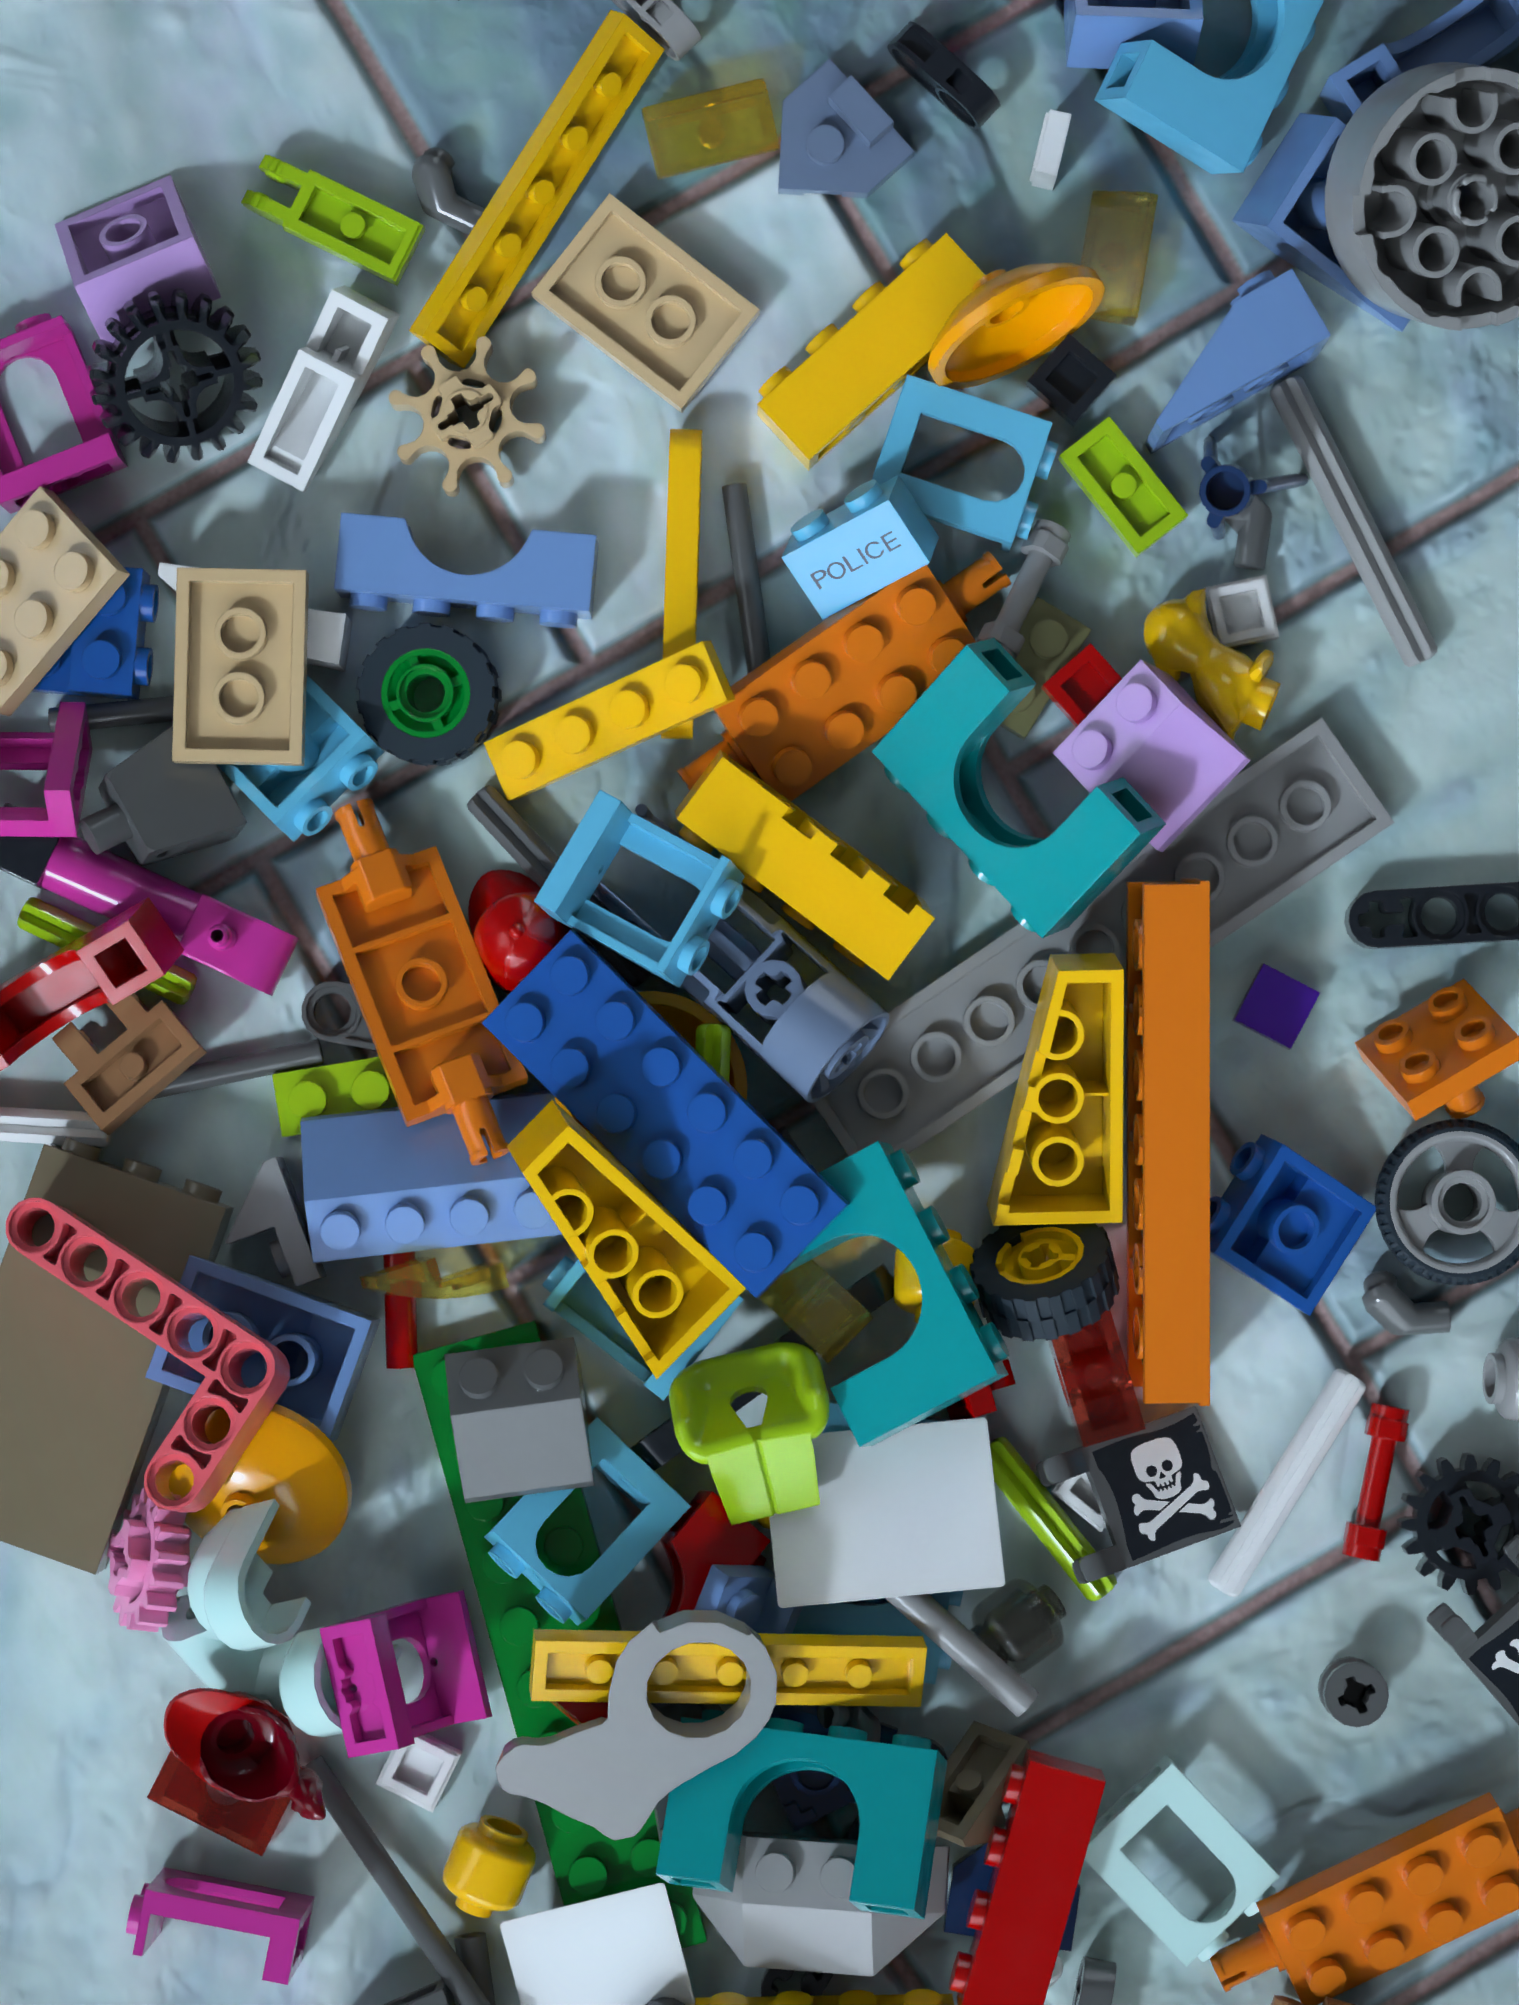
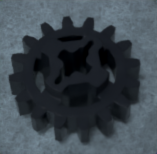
[1397,1453,1519,1595]

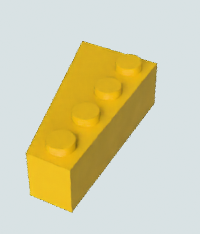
[675,750,935,980]
[986,953,1124,1226]
[507,1100,746,1380]

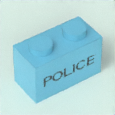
[781,475,939,619]

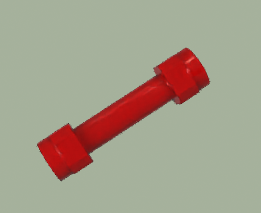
[1342,1402,1410,1562]

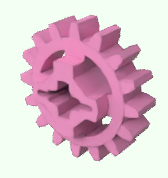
[107,1488,192,1632]

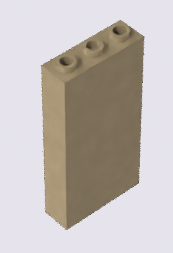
[0,1137,234,1575]

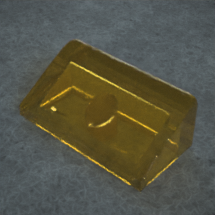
[641,78,780,180]
[1080,191,1158,327]

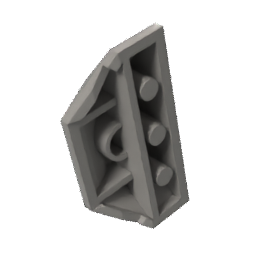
[692,1831,950,1977]

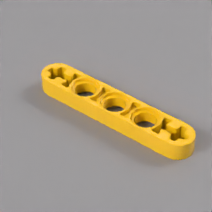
[661,429,702,740]

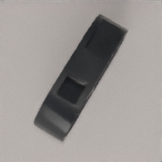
[887,21,1001,130]

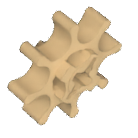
[389,336,546,497]

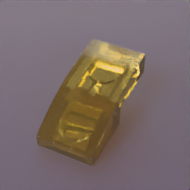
[359,1257,509,1299]
[758,1259,873,1364]

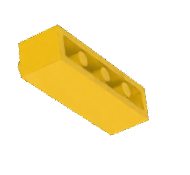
[757,233,985,471]

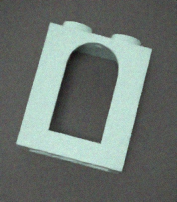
[1085,1754,1280,1967]

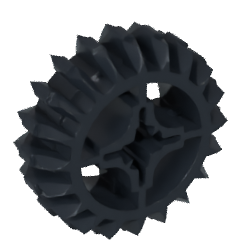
[87,289,263,463]

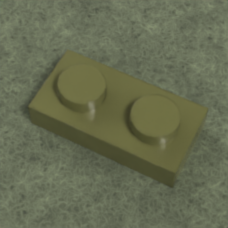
[1000,597,1092,740]

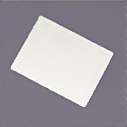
[769,1417,1005,1608]
[500,1883,695,2005]

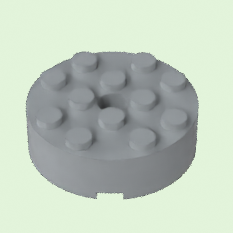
[1324,62,1519,331]

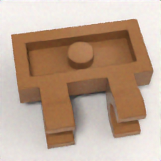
[52,993,207,1135]

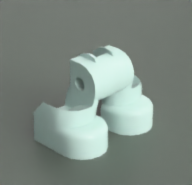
[161,1499,402,1737]

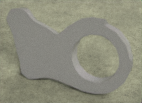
[495,1610,777,1840]

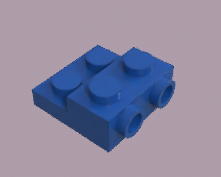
[31,567,159,700]
[1210,1134,1376,1316]

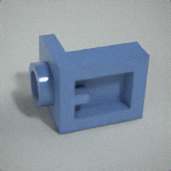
[694,1564,803,1634]

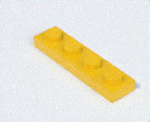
[484,640,736,801]

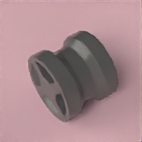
[1318,1656,1389,1728]

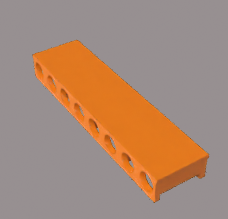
[1126,878,1210,1406]

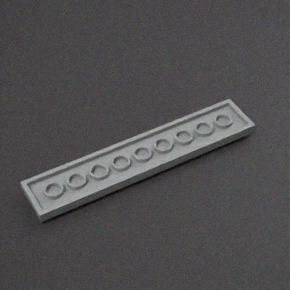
[812,718,1395,1156]

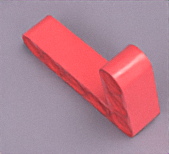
[6,1198,290,1513]

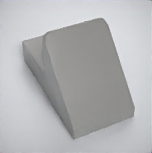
[226,1157,327,1287]

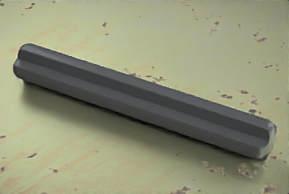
[467,785,652,987]

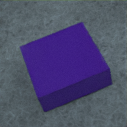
[1232,963,1320,1050]

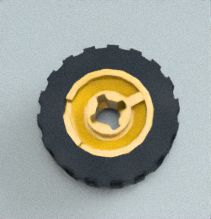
[970,1223,1120,1342]

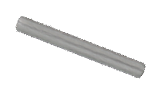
[1270,375,1437,667]

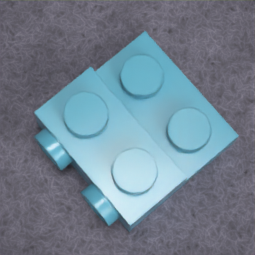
[216,675,384,842]

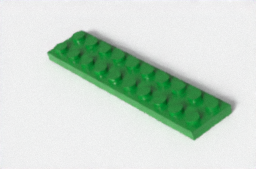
[413,1320,708,1949]

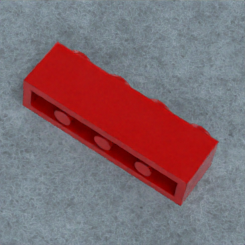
[949,1748,1106,2005]

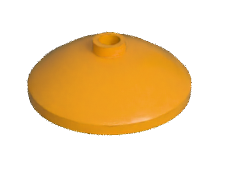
[928,262,1105,389]
[169,1404,352,1565]

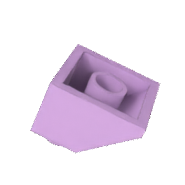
[55,175,221,343]
[1053,660,1251,852]

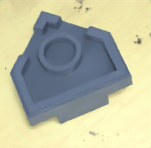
[778,58,914,198]

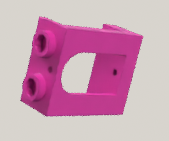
[0,313,128,514]
[0,702,93,837]
[319,1590,492,1758]
[126,1867,315,1985]

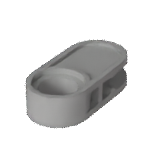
[611,0,702,62]

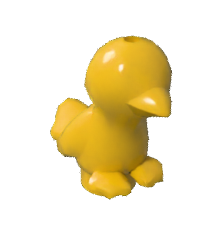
[1144,588,1281,740]

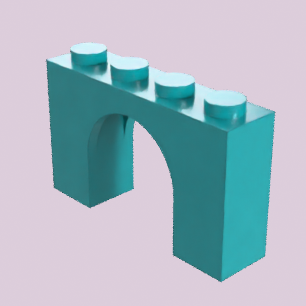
[872,638,1166,938]
[784,1141,1009,1447]
[656,1710,948,1919]

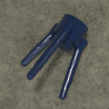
[1199,436,1309,540]

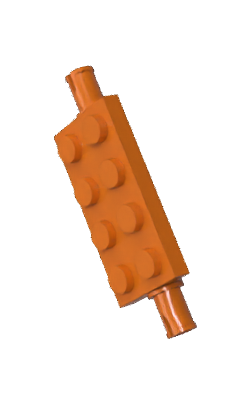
[677,551,1011,801]
[316,798,528,1166]
[1209,1792,1519,2005]

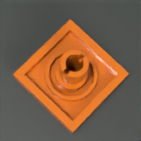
[1354,978,1519,1121]

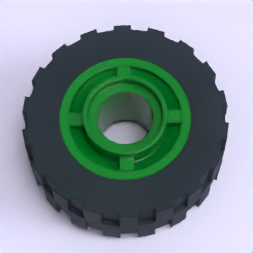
[356,623,502,767]

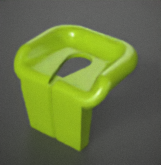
[669,1342,829,1525]

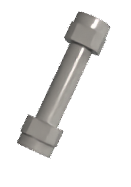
[977,519,1071,658]

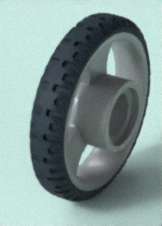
[1375,1119,1519,1285]

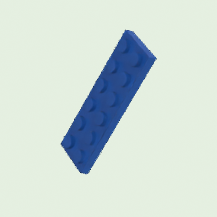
[482,930,850,1298]

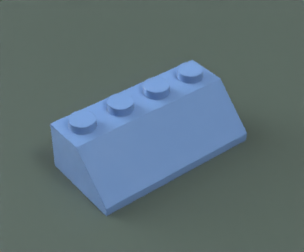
[300,1090,562,1263]

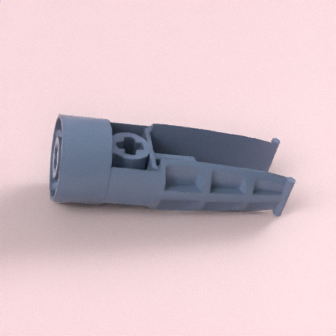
[593,804,889,1102]

